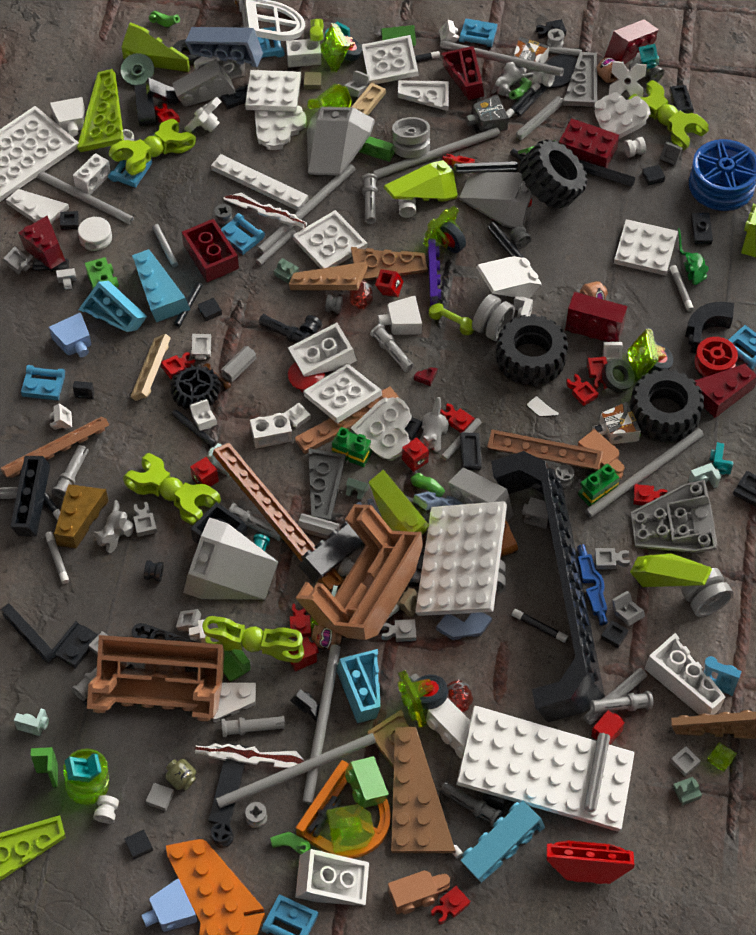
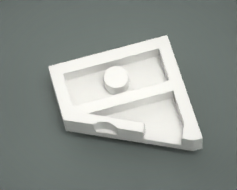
[213,683,256,722]

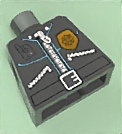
[466,95,509,132]

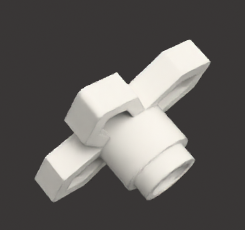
[609,61,646,97]
[184,97,221,132]

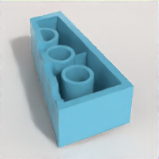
[132,249,190,322]
[461,800,545,883]

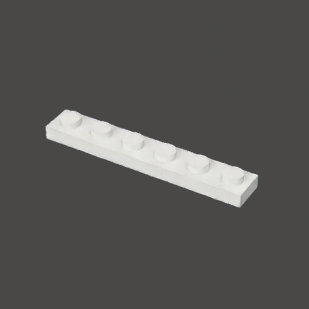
[211,154,308,211]

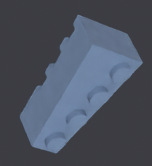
[185,27,263,67]

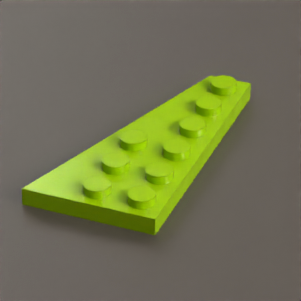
[77,69,124,152]
[0,815,66,881]

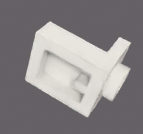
[514,296,533,318]

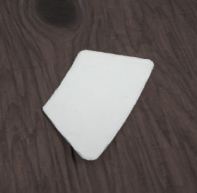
[527,396,559,416]

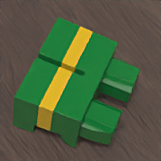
[332,427,372,467]
[578,464,620,507]

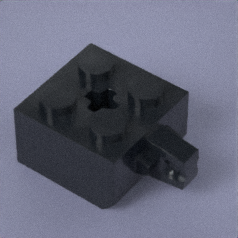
[191,502,248,544]

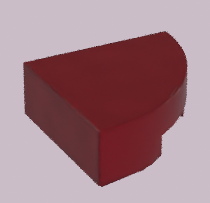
[413,367,438,386]

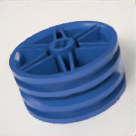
[689,139,756,211]

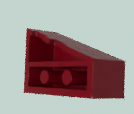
[603,19,659,65]

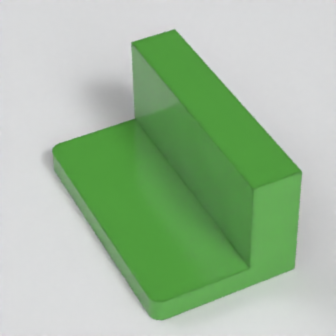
[380,25,416,46]
[358,136,395,162]
[223,649,251,682]
[31,747,58,787]

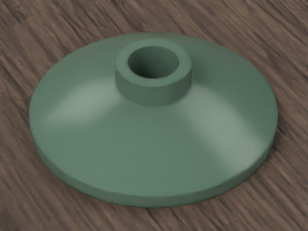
[121,54,154,85]

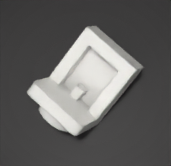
[191,334,211,360]
[190,399,218,431]

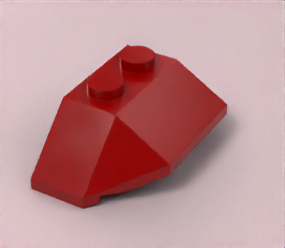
[546,840,635,884]

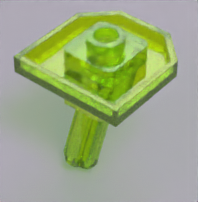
[307,83,352,109]
[326,804,375,853]

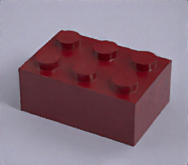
[559,118,619,168]
[182,219,239,282]
[565,292,628,342]

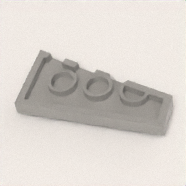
[563,52,597,107]

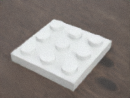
[362,35,419,85]
[245,70,301,112]
[293,210,367,269]
[614,219,678,276]
[303,363,382,423]

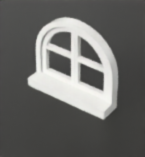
[242,0,305,41]

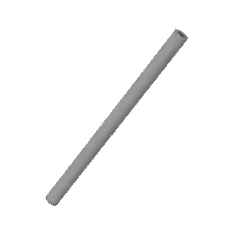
[440,40,564,77]
[373,127,500,179]
[257,164,356,254]
[36,171,134,225]
[585,428,704,518]
[302,645,341,805]
[216,733,376,808]

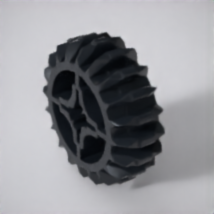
[170,364,221,410]

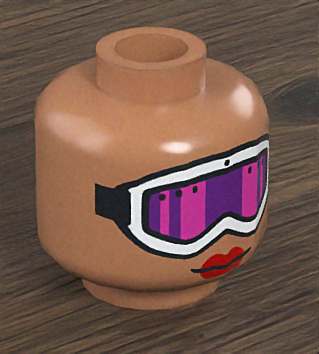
[597,58,618,83]
[579,281,608,300]
[312,624,342,650]

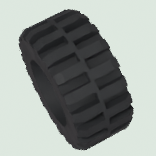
[520,140,587,208]
[496,314,568,386]
[629,369,704,442]

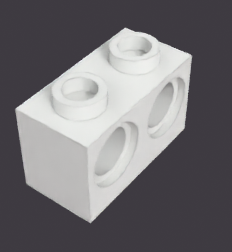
[286,39,321,67]
[73,153,111,195]
[250,413,292,449]

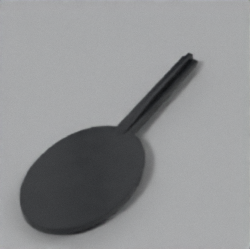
[516,54,577,117]

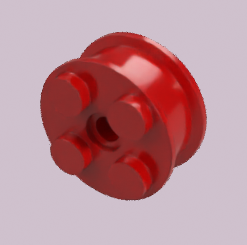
[694,337,738,377]

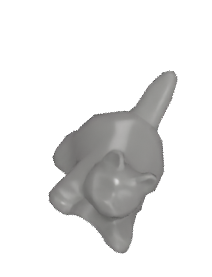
[491,62,533,98]
[420,397,449,453]
[93,500,134,553]

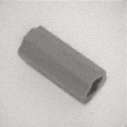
[221,346,256,382]
[298,513,340,539]

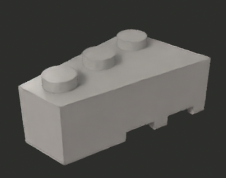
[172,59,236,107]
[448,468,514,522]

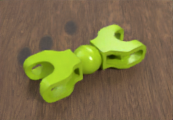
[627,80,709,150]
[109,119,196,175]
[123,453,221,525]
[202,616,304,663]

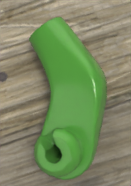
[149,11,180,27]
[509,78,532,100]
[411,473,445,497]
[270,832,311,854]

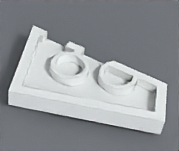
[398,80,449,111]
[6,189,69,224]

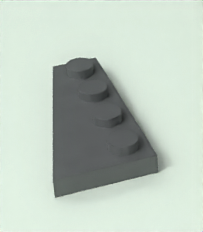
[308,448,346,521]

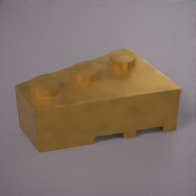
[54,484,109,548]

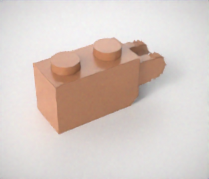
[578,429,625,480]
[388,870,450,914]

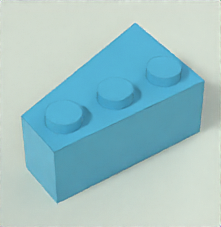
[336,649,380,723]

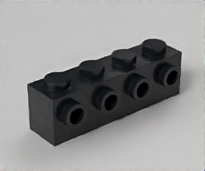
[10,455,50,537]
[299,522,365,584]

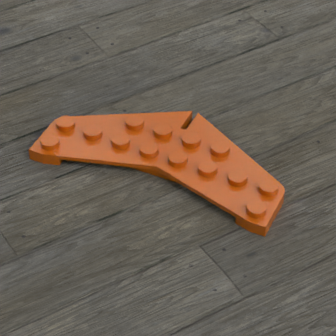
[166,839,265,935]

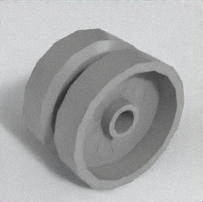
[392,117,430,158]
[472,294,515,341]
[681,568,734,617]

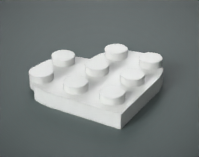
[594,92,651,139]
[255,106,307,150]
[351,397,411,461]

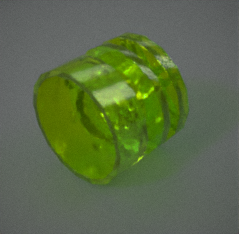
[63,748,109,805]

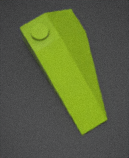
[122,22,190,72]
[384,160,458,201]
[369,470,430,535]
[630,553,712,587]

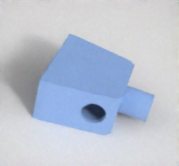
[49,313,91,357]
[141,878,197,932]

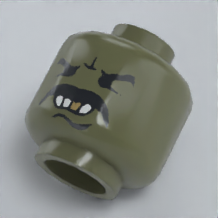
[165,759,197,790]

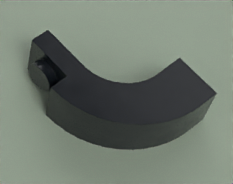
[685,302,735,353]

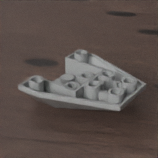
[307,107,375,176]
[459,172,532,229]
[631,480,717,553]
[183,517,278,600]

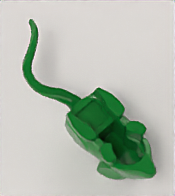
[678,228,709,285]

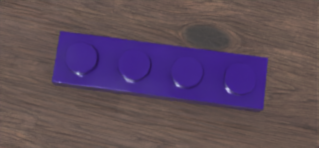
[428,239,441,307]

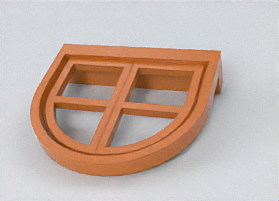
[296,760,391,859]

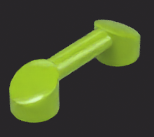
[310,19,324,41]
[429,303,474,335]

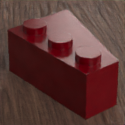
[441,46,485,100]
[18,215,65,269]
[695,364,756,418]

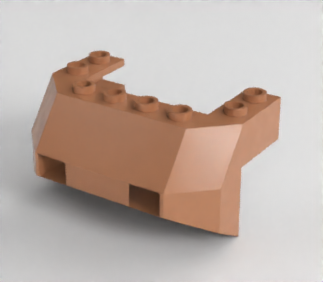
[296,504,423,640]
[87,635,224,721]

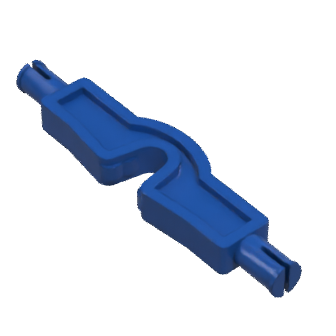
[577,544,608,626]

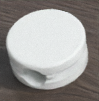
[78,217,112,251]

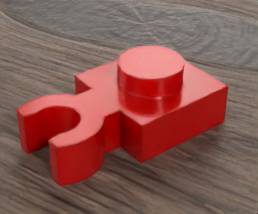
[154,103,180,123]
[442,154,475,167]
[160,352,196,379]
[587,357,607,390]
[566,374,599,406]
[440,403,475,433]
[633,484,667,505]
[290,604,311,638]
[431,886,471,925]

